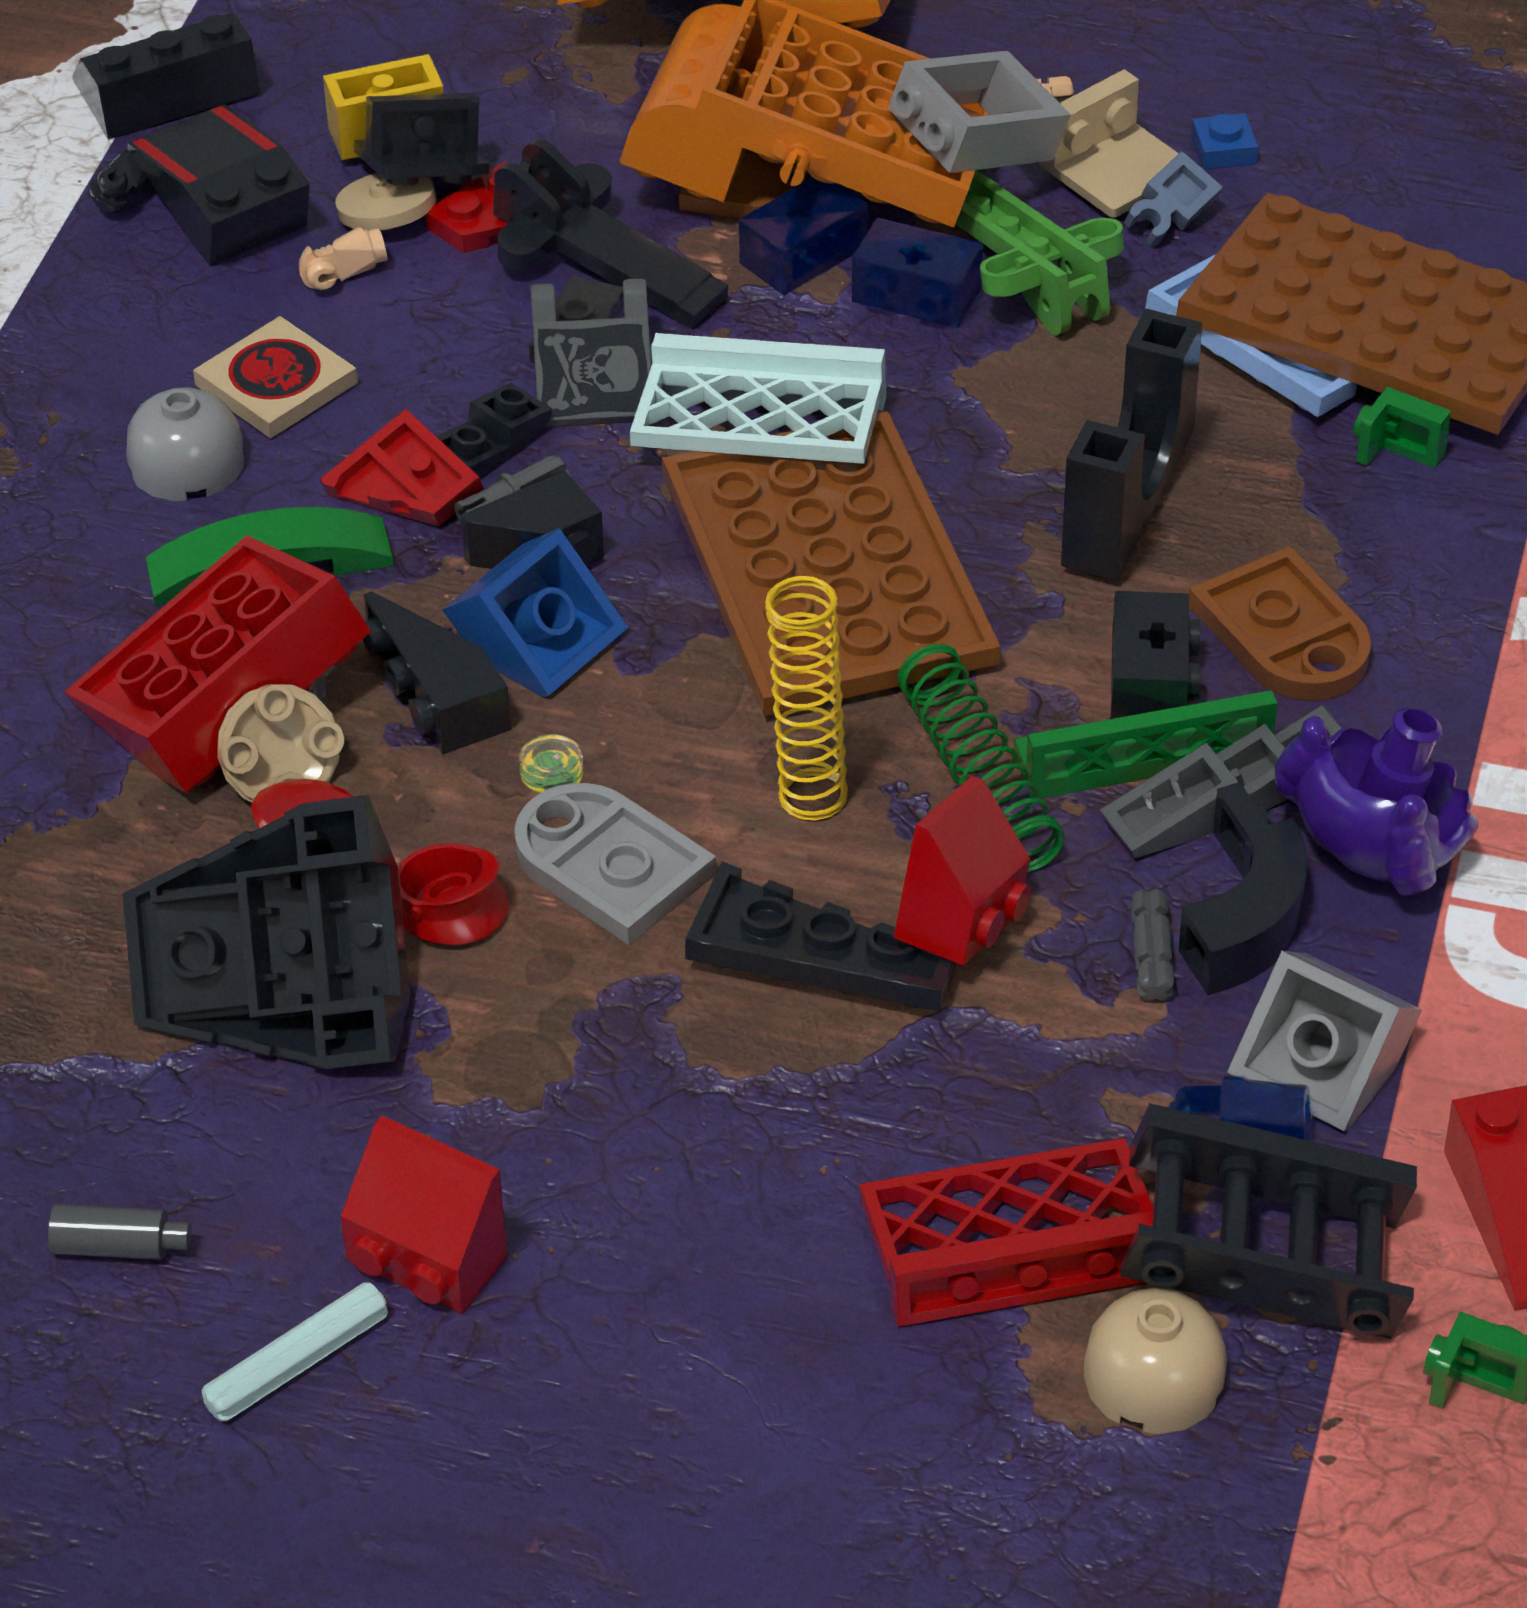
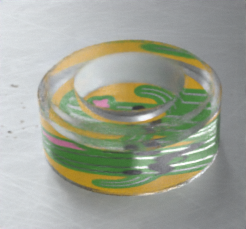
[519,734,583,793]

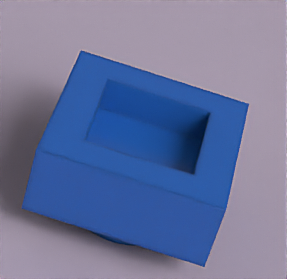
[1191,113,1258,170]

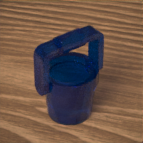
[1168,1076,1312,1141]

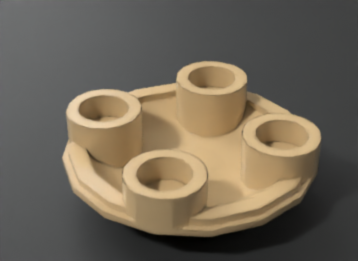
[217,684,344,802]

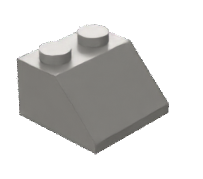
[1227,951,1422,1131]

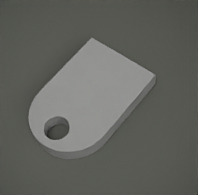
[514,783,717,945]

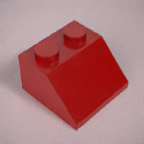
[893,776,1032,966]
[341,1115,507,1314]

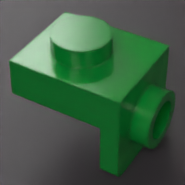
[1353,387,1451,468]
[1423,1311,1527,1409]

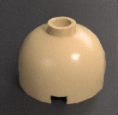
[1083,1288,1227,1434]

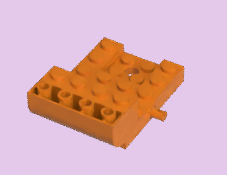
[619,0,989,228]

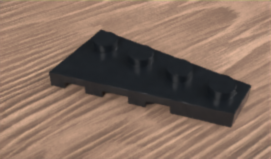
[685,861,956,1011]

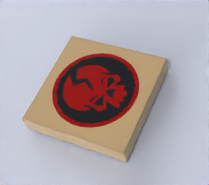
[193,316,358,438]

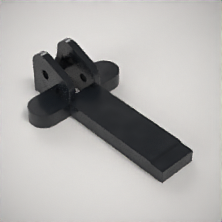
[493,139,729,330]

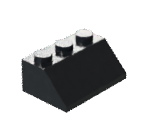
[72,12,260,140]

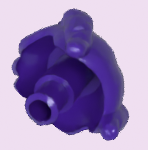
[1274,708,1479,896]

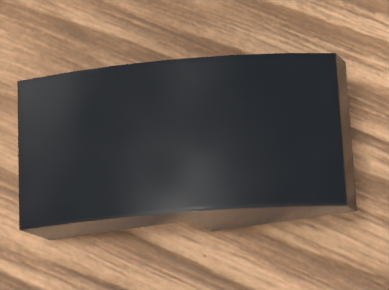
[436,383,552,479]

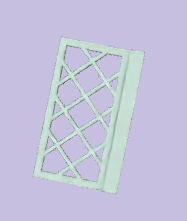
[630,333,886,464]

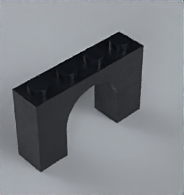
[1061,308,1202,581]

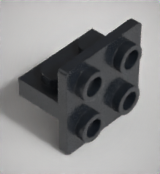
[354,93,490,186]

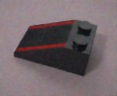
[127,104,310,266]

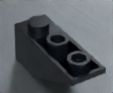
[362,592,511,755]

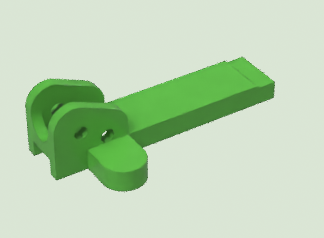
[955,170,1124,336]

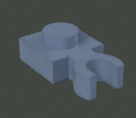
[1124,151,1223,247]

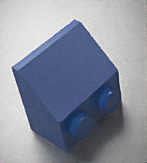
[443,528,629,698]

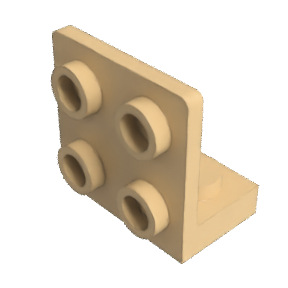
[1039,69,1179,218]

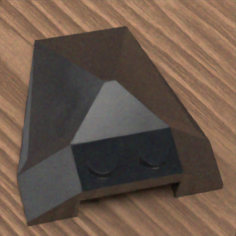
[122,795,410,1069]

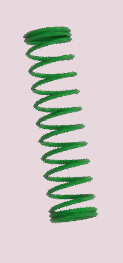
[897,644,1064,872]

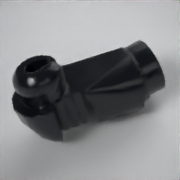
[90,149,151,214]

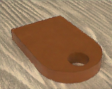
[1189,546,1371,701]

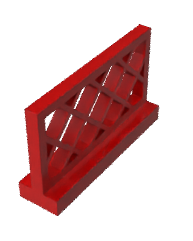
[859,1138,1153,1327]

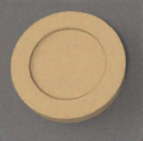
[335,173,436,231]

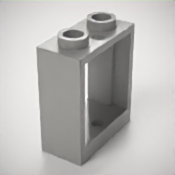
[888,50,1071,173]

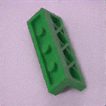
[1014,690,1278,799]

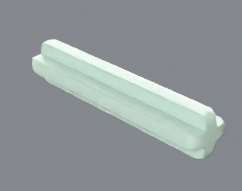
[201,1282,388,1422]

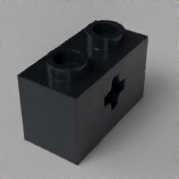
[1110,591,1201,719]

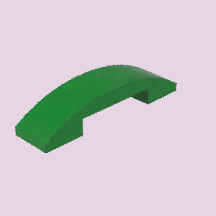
[146,507,393,606]

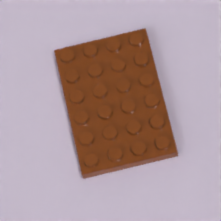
[1176,192,1527,435]
[662,411,1001,716]

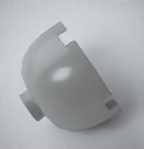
[126,387,244,502]

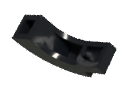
[1178,782,1307,996]

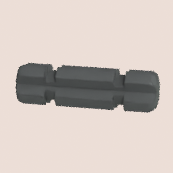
[1131,889,1174,1001]

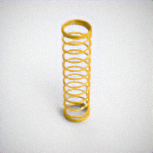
[765,576,848,821]

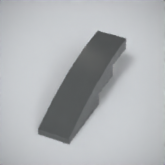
[1100,705,1342,858]

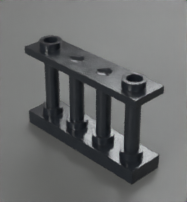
[1119,1103,1417,1339]

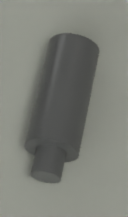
[48,1204,192,1260]

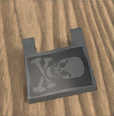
[531,278,651,427]

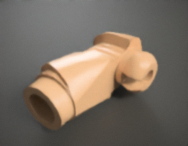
[299,227,388,290]

